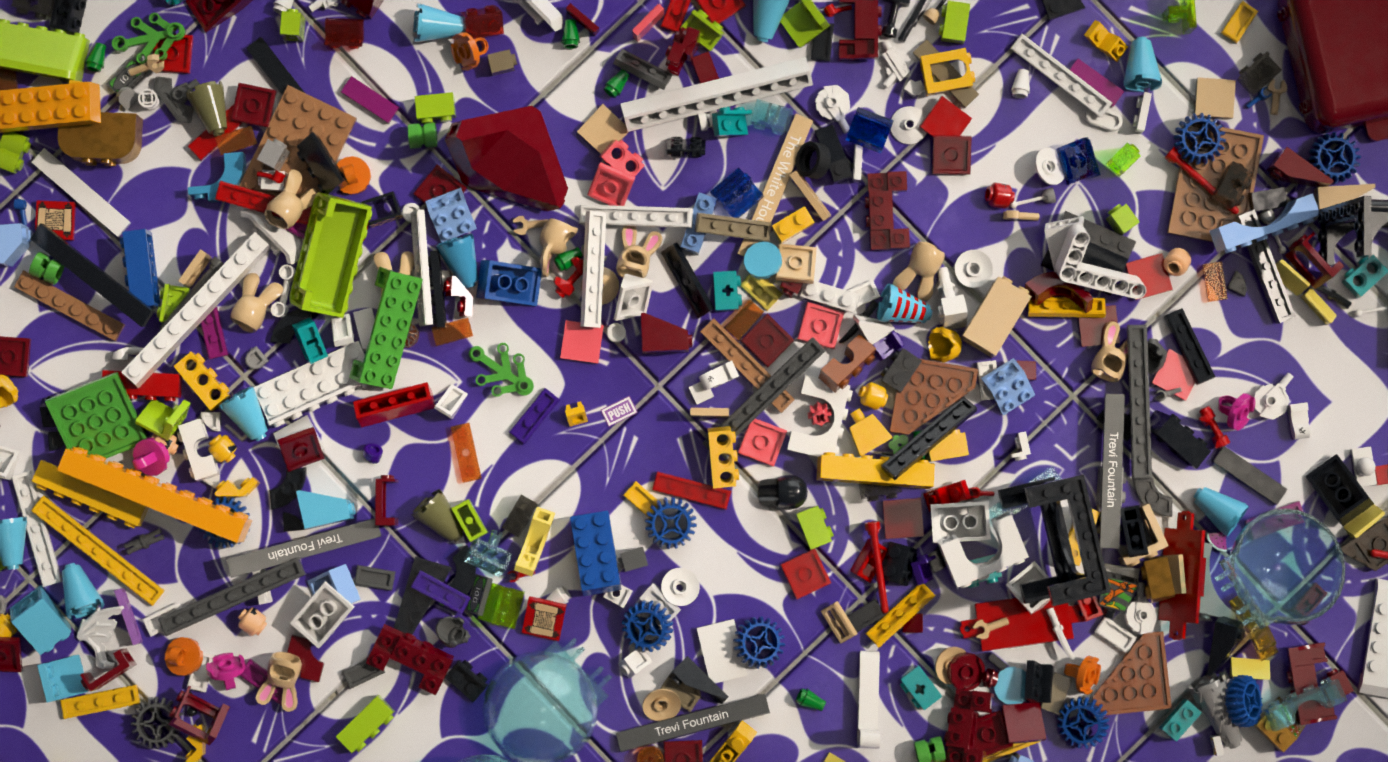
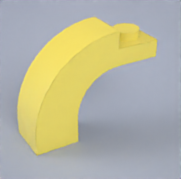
[514,507,555,576]

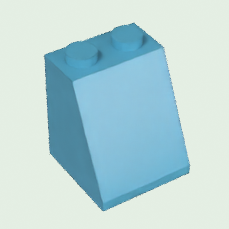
[296,490,356,529]
[9,585,71,655]

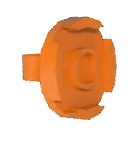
[451,32,489,71]
[337,156,371,195]
[165,637,203,676]
[1064,656,1101,695]

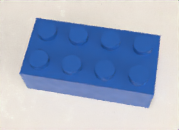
[120,229,161,309]
[570,510,622,596]

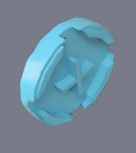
[744,242,782,279]
[994,666,1026,705]

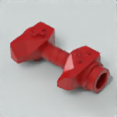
[553,256,584,298]
[1199,406,1230,449]

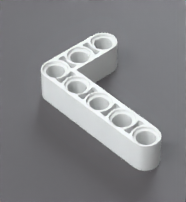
[1055,224,1146,299]
[857,651,880,749]

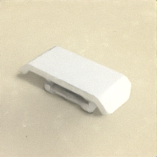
[514,0,563,32]
[240,208,303,264]

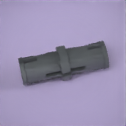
[124,528,165,555]

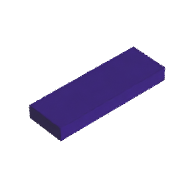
[509,388,560,444]
[411,570,471,614]

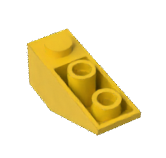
[709,720,757,762]

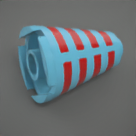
[877,284,933,323]

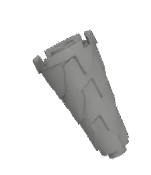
[1188,672,1242,749]

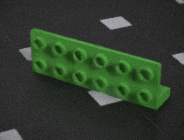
[349,267,423,389]

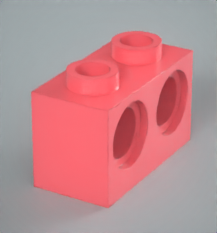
[599,139,645,177]

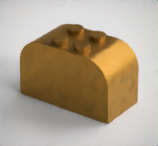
[58,112,143,167]

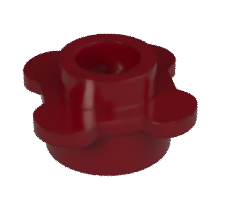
[982,668,998,688]

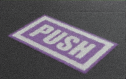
[601,396,638,427]

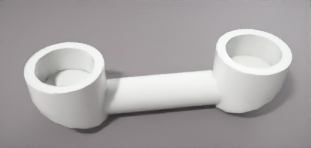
[271,264,296,318]
[112,347,166,363]

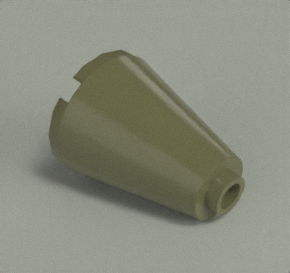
[186,81,227,136]
[411,489,463,542]

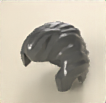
[1147,338,1167,374]
[435,616,471,648]

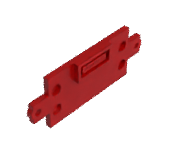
[1158,511,1206,640]
[960,598,1085,652]

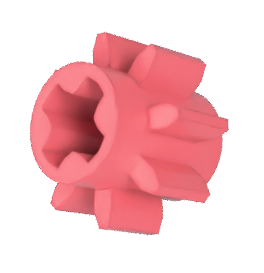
[808,401,832,426]

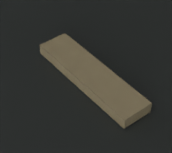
[913,40,979,108]
[694,213,772,242]

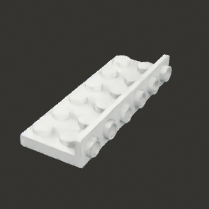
[253,341,371,428]

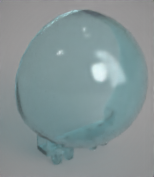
[1215,508,1346,630]
[483,638,612,762]

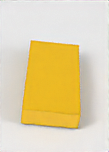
[1221,1,1258,44]
[623,481,662,519]

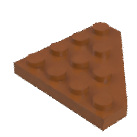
[889,359,978,435]
[1092,631,1172,716]

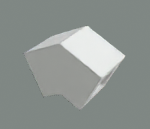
[903,79,925,97]

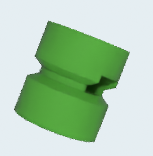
[408,122,437,149]
[29,252,65,285]
[914,736,946,762]

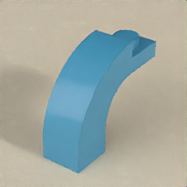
[188,152,246,203]

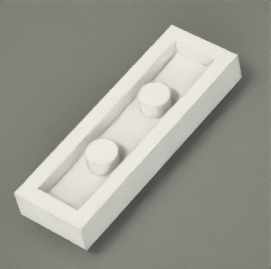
[800,281,861,314]

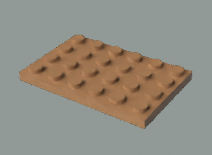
[239,85,357,198]
[1167,124,1264,248]

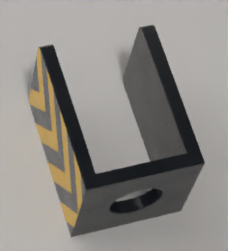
[362,191,403,228]

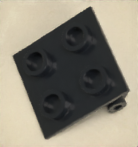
[667,137,705,157]

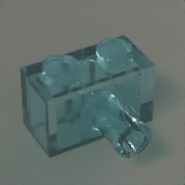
[750,99,794,135]
[465,530,512,577]

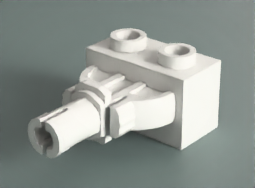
[937,267,968,329]

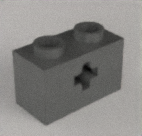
[618,547,648,572]

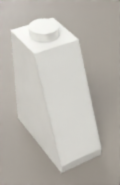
[1044,216,1084,272]

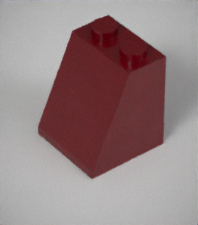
[641,313,693,354]

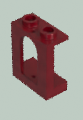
[1285,232,1344,289]
[375,475,399,526]
[80,648,137,692]
[168,686,230,746]

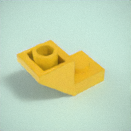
[1084,20,1128,62]
[214,477,260,497]
[185,724,206,762]

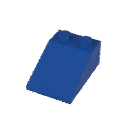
[476,260,542,306]

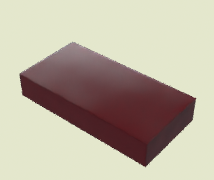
[566,3,600,36]

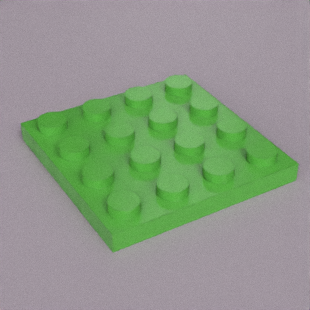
[45,372,148,458]

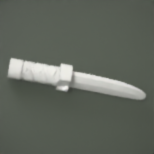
[1046,608,1075,659]

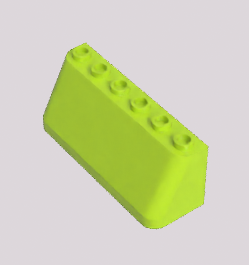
[0,19,90,83]
[289,192,372,318]

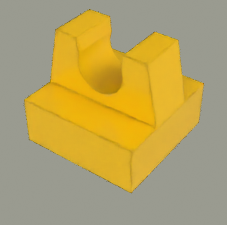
[565,401,588,427]

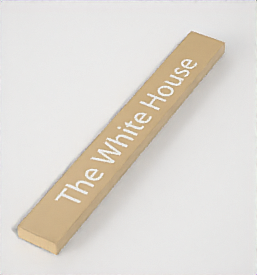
[737,114,813,257]

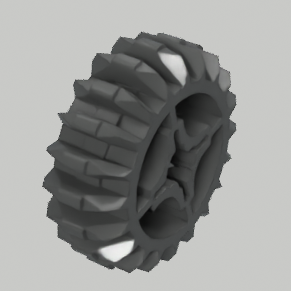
[131,697,184,749]

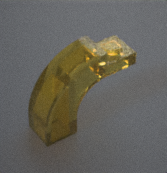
[1229,592,1278,661]

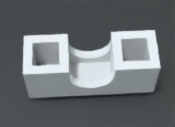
[177,419,220,482]

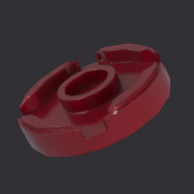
[947,652,985,691]

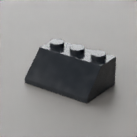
[297,132,349,195]

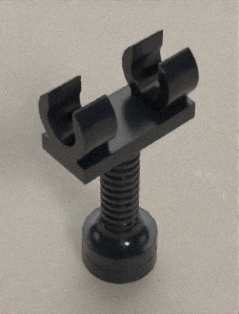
[882,0,910,38]

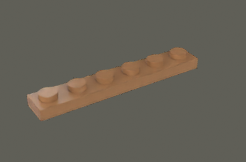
[14,270,125,341]
[700,318,795,413]

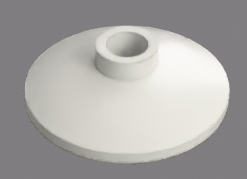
[890,106,926,144]
[1035,148,1066,185]
[955,250,993,288]
[661,568,700,606]

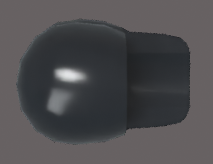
[758,475,808,510]

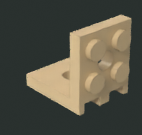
[1118,504,1169,567]

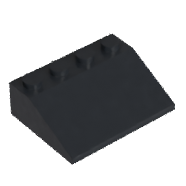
[1040,211,1136,296]

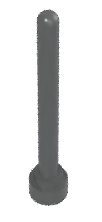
[160,256,224,331]

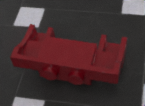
[839,0,882,61]
[665,26,700,76]
[865,171,910,251]
[366,624,454,695]
[1286,642,1337,725]
[944,689,994,762]

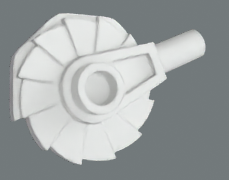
[815,85,851,134]
[1254,372,1293,420]
[1124,582,1157,635]

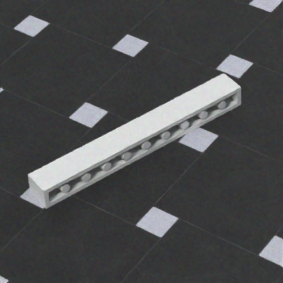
[621,57,813,132]
[122,232,270,388]

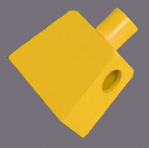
[849,408,892,457]

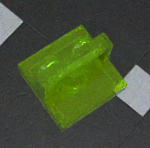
[1162,0,1197,34]
[478,583,525,629]

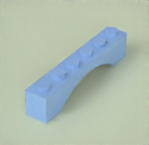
[1209,193,1319,254]

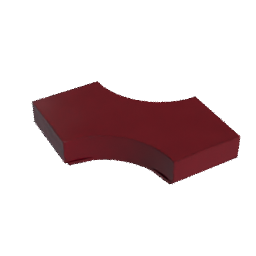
[287,635,325,682]

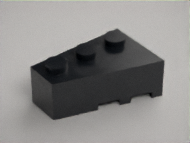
[1150,410,1211,469]

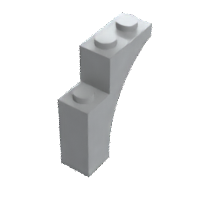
[1199,542,1237,620]

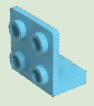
[37,655,89,703]

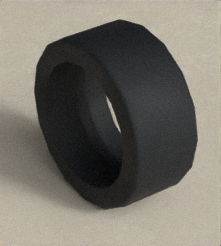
[796,141,831,179]

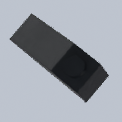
[815,125,853,185]
[1121,505,1149,558]
[1207,616,1245,676]
[668,656,729,704]

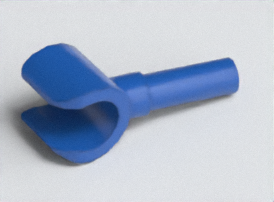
[1246,87,1272,109]
[14,199,27,225]

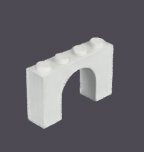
[787,375,853,458]
[937,512,1029,588]

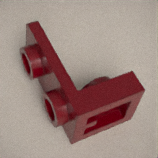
[779,281,803,298]

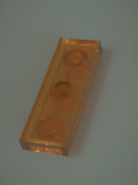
[451,423,482,483]

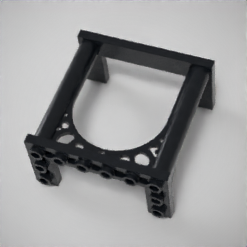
[1318,196,1388,266]
[998,475,1111,606]

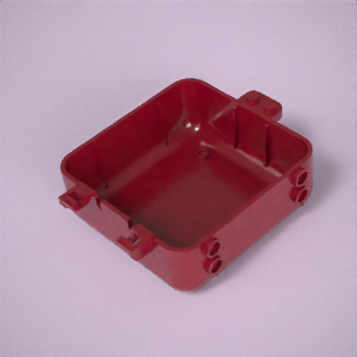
[1277,0,1388,142]

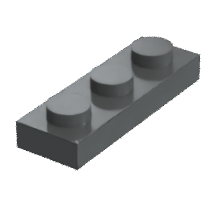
[613,49,672,90]

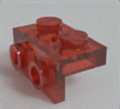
[461,5,504,38]
[324,18,364,49]

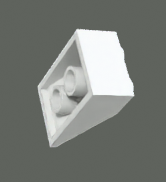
[930,501,991,543]
[290,581,355,648]

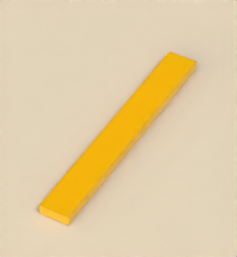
[31,495,165,606]

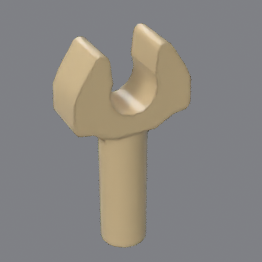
[128,54,164,76]
[1267,79,1287,115]
[1003,210,1039,221]
[513,216,548,236]
[972,617,1009,640]

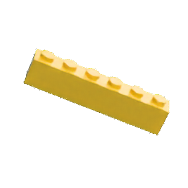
[817,452,935,489]
[32,460,149,528]

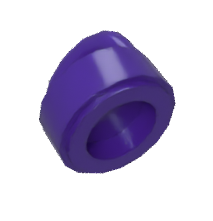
[363,443,383,464]

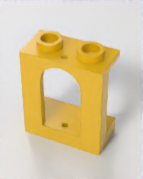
[919,48,975,97]

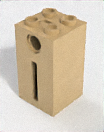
[960,276,1032,358]

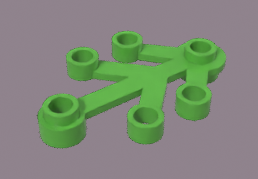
[112,13,185,64]
[469,343,534,397]

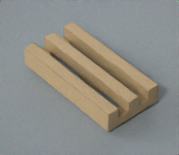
[821,601,858,644]

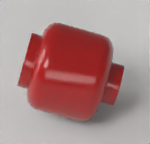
[985,182,1015,209]

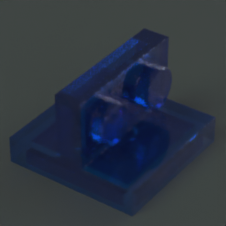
[845,107,894,153]
[1056,137,1101,185]
[710,167,764,218]

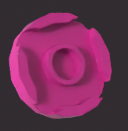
[1218,393,1256,431]
[132,437,170,476]
[206,653,246,691]

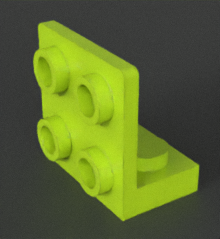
[780,0,831,48]
[135,400,191,441]

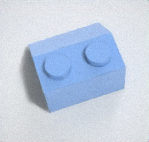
[0,223,32,267]
[307,564,361,604]

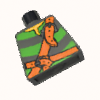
[1098,571,1139,618]

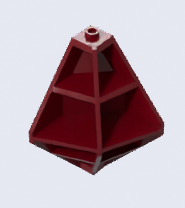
[445,106,568,212]

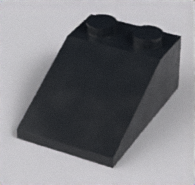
[1305,454,1374,526]

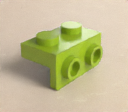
[681,9,725,51]
[157,284,190,323]

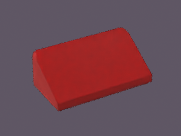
[850,538,887,583]
[1077,596,1104,622]

